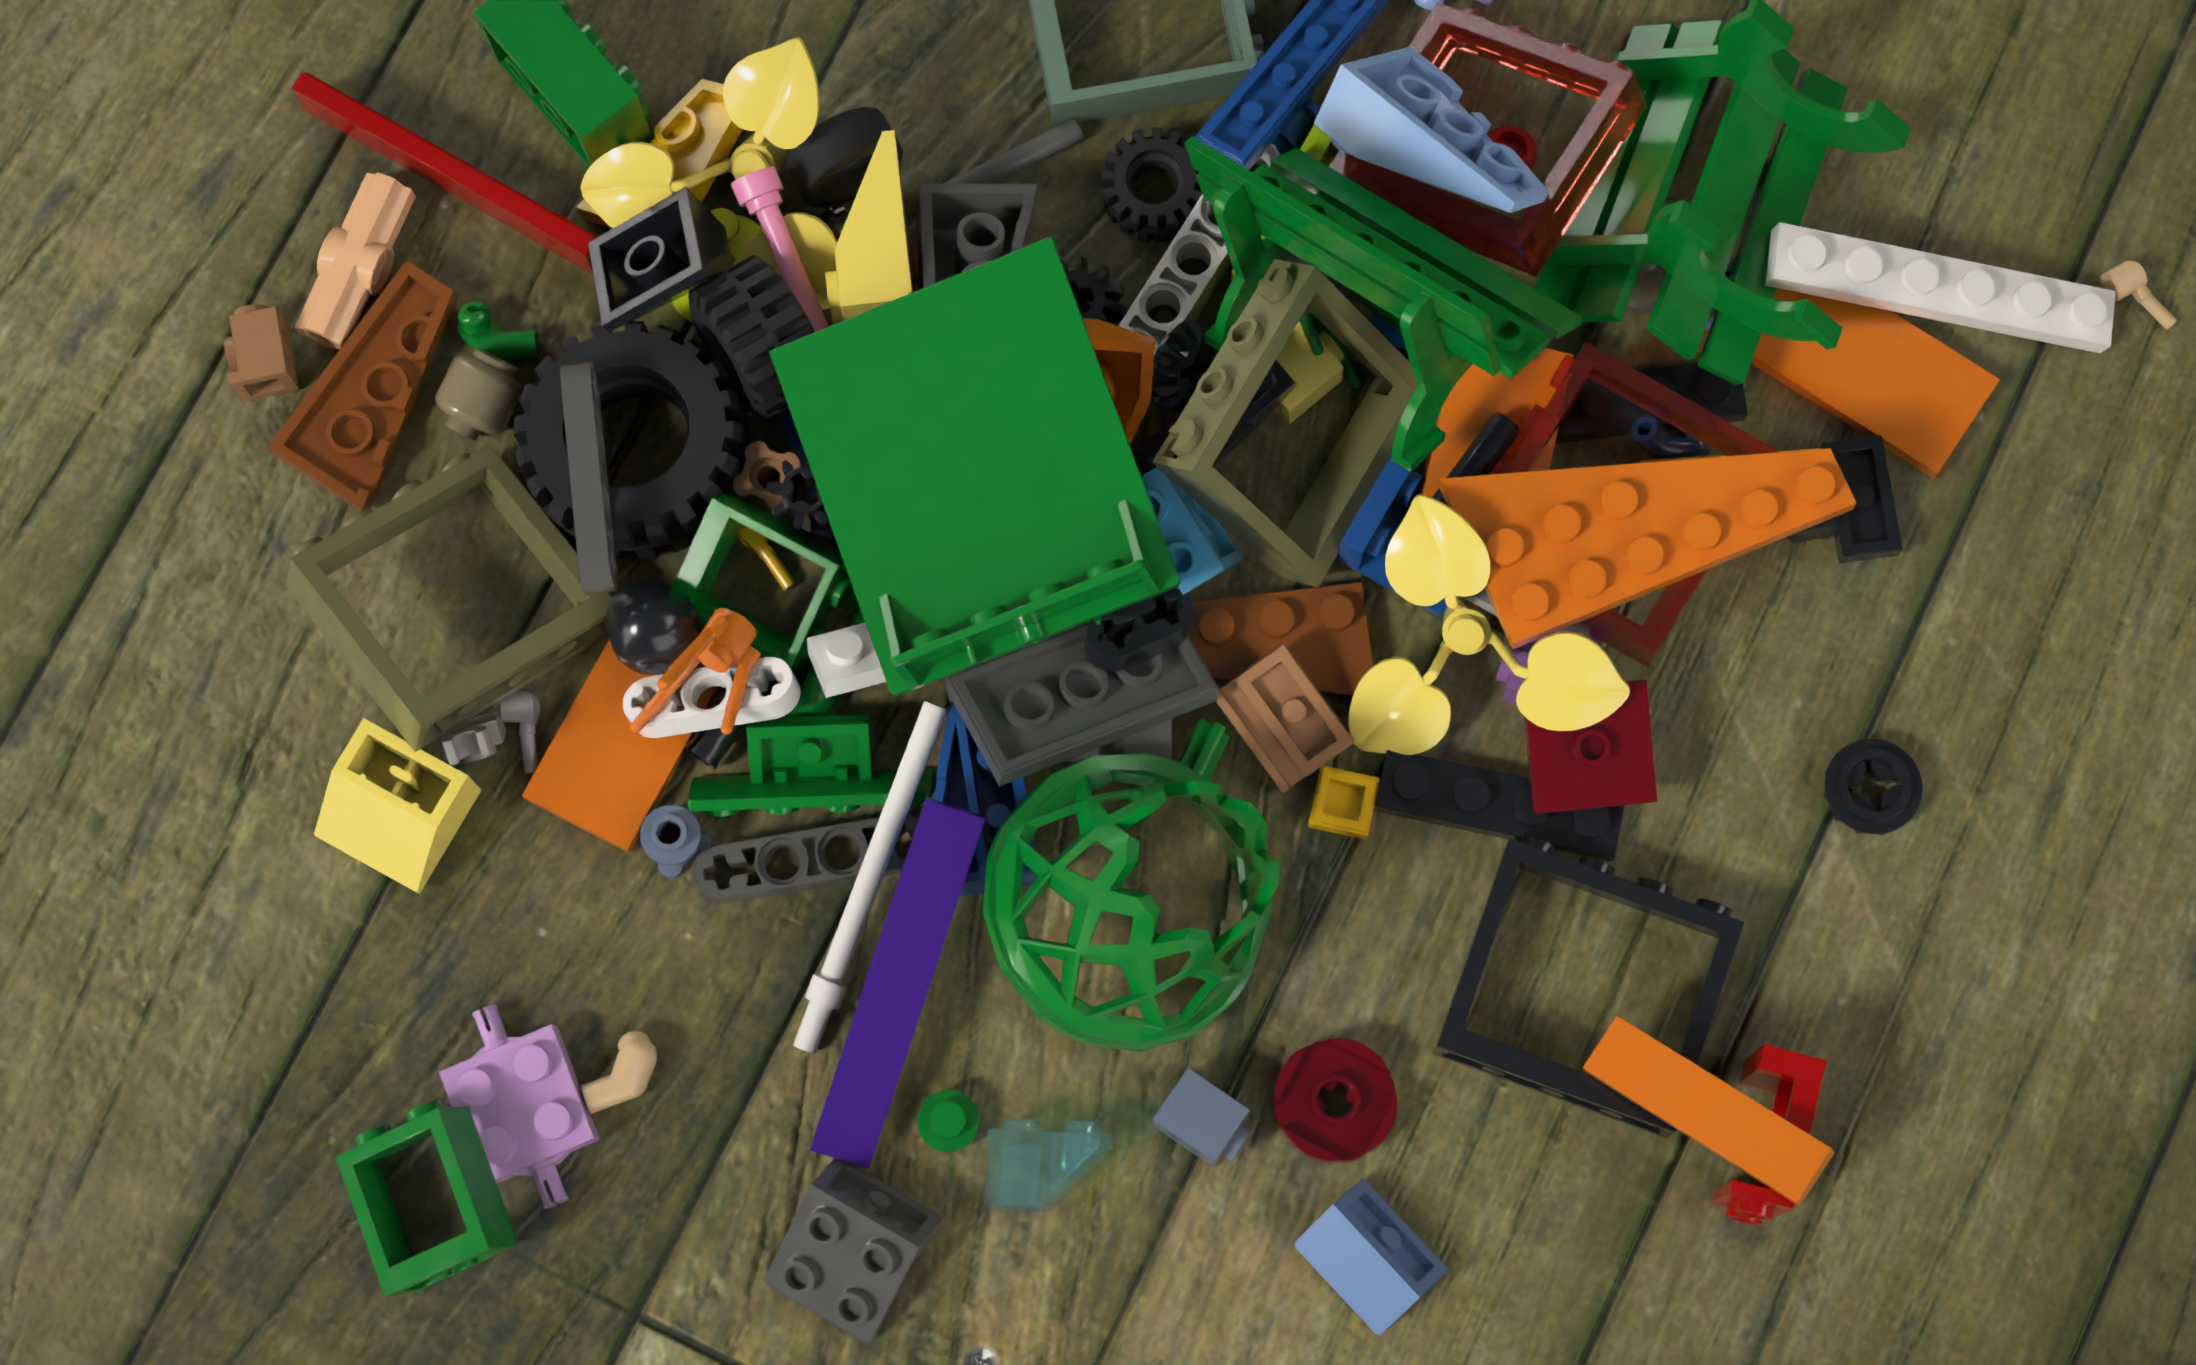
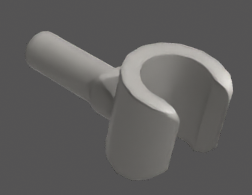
[500,690,540,774]

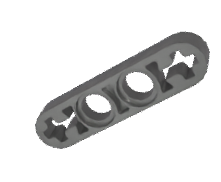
[560,362,618,595]
[694,814,918,903]

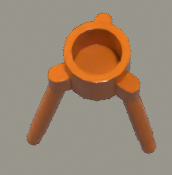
[630,608,761,735]

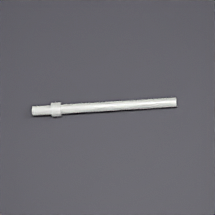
[793,701,947,1054]

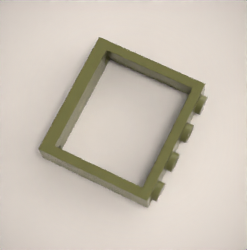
[1152,259,1417,587]
[286,445,612,752]

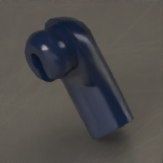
[1631,415,1714,459]

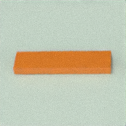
[1583,1016,1835,1206]

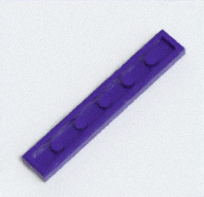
[810,797,985,1169]

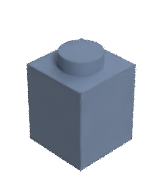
[1153,1068,1252,1168]

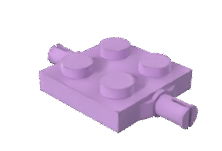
[439,1005,600,1209]

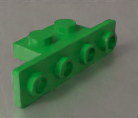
[687,714,934,817]

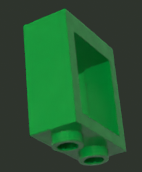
[670,491,852,670]
[335,1100,519,1297]

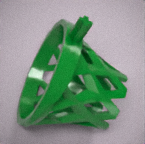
[983,719,1280,1052]

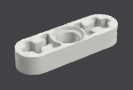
[623,657,801,738]

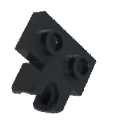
[1787,435,1903,563]

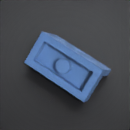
[1294,1178,1449,1335]

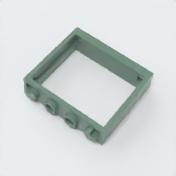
[1028,0,1264,127]

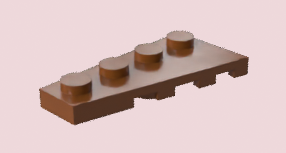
[267,260,458,511]
[1188,582,1373,698]

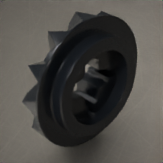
[1151,319,1216,412]
[1823,739,1923,836]

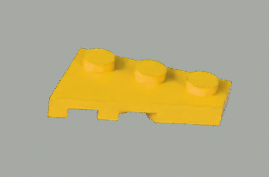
[575,79,743,228]

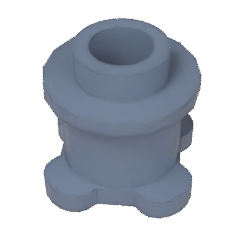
[640,805,712,879]

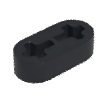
[1084,588,1194,672]

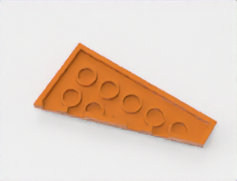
[1439,448,1856,650]

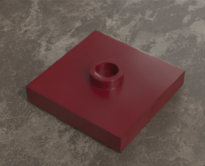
[1524,679,1658,814]

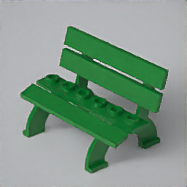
[1534,0,1911,385]
[1184,136,1582,472]

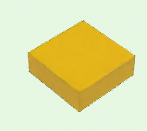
[1308,765,1380,840]

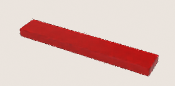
[291,72,597,274]

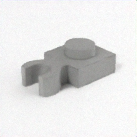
[438,709,507,765]

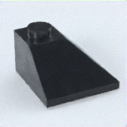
[588,187,733,332]

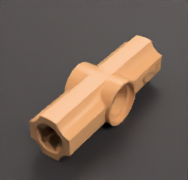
[295,172,416,350]

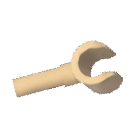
[2100,261,2177,330]

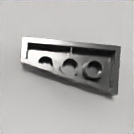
[916,184,1037,290]

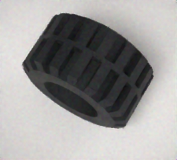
[688,255,815,421]

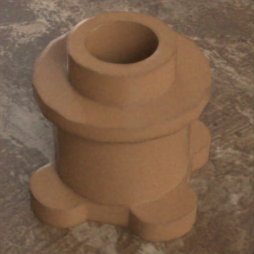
[733,441,804,512]

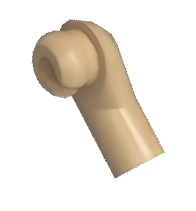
[581,1031,657,1114]

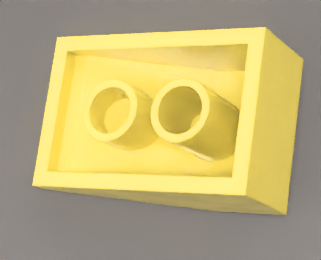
[825,130,914,325]

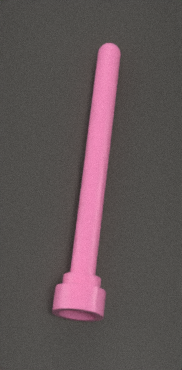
[731,166,829,332]

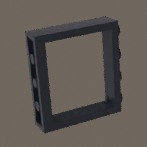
[1433,836,1744,1138]

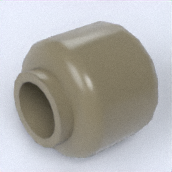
[435,348,524,441]

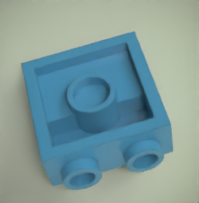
[1142,467,1244,595]

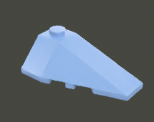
[1314,47,1549,213]

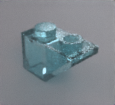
[985,1119,1114,1212]

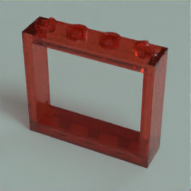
[1329,3,1647,277]
[1492,342,1778,668]

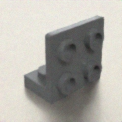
[765,1158,943,1343]

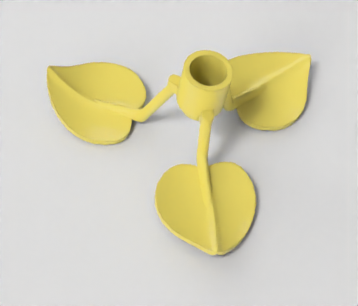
[581,37,837,310]
[1348,494,1630,755]

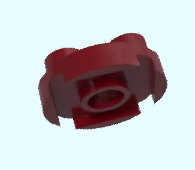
[1273,1038,1398,1164]

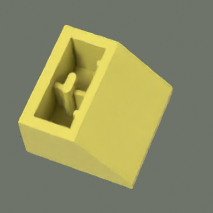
[314,718,481,894]

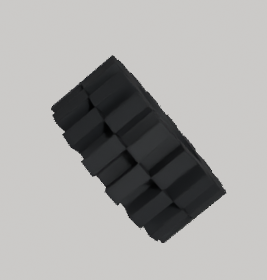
[1102,127,1202,243]

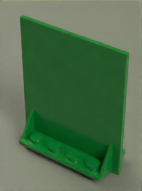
[769,237,1180,696]

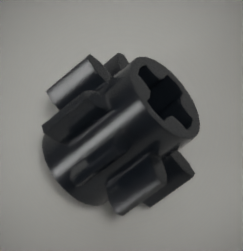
[767,460,827,533]

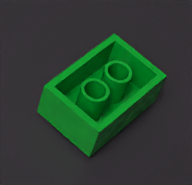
[473,0,654,169]

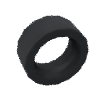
[786,107,903,208]

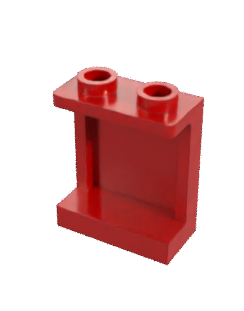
[1712,1044,1827,1226]

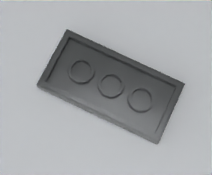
[945,610,1220,787]

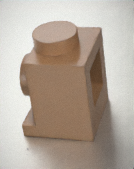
[224,304,300,402]

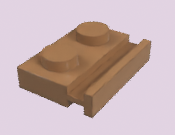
[1216,642,1354,793]

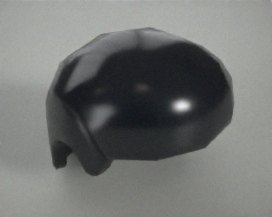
[604,579,702,675]

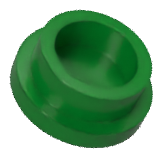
[917,1090,979,1153]

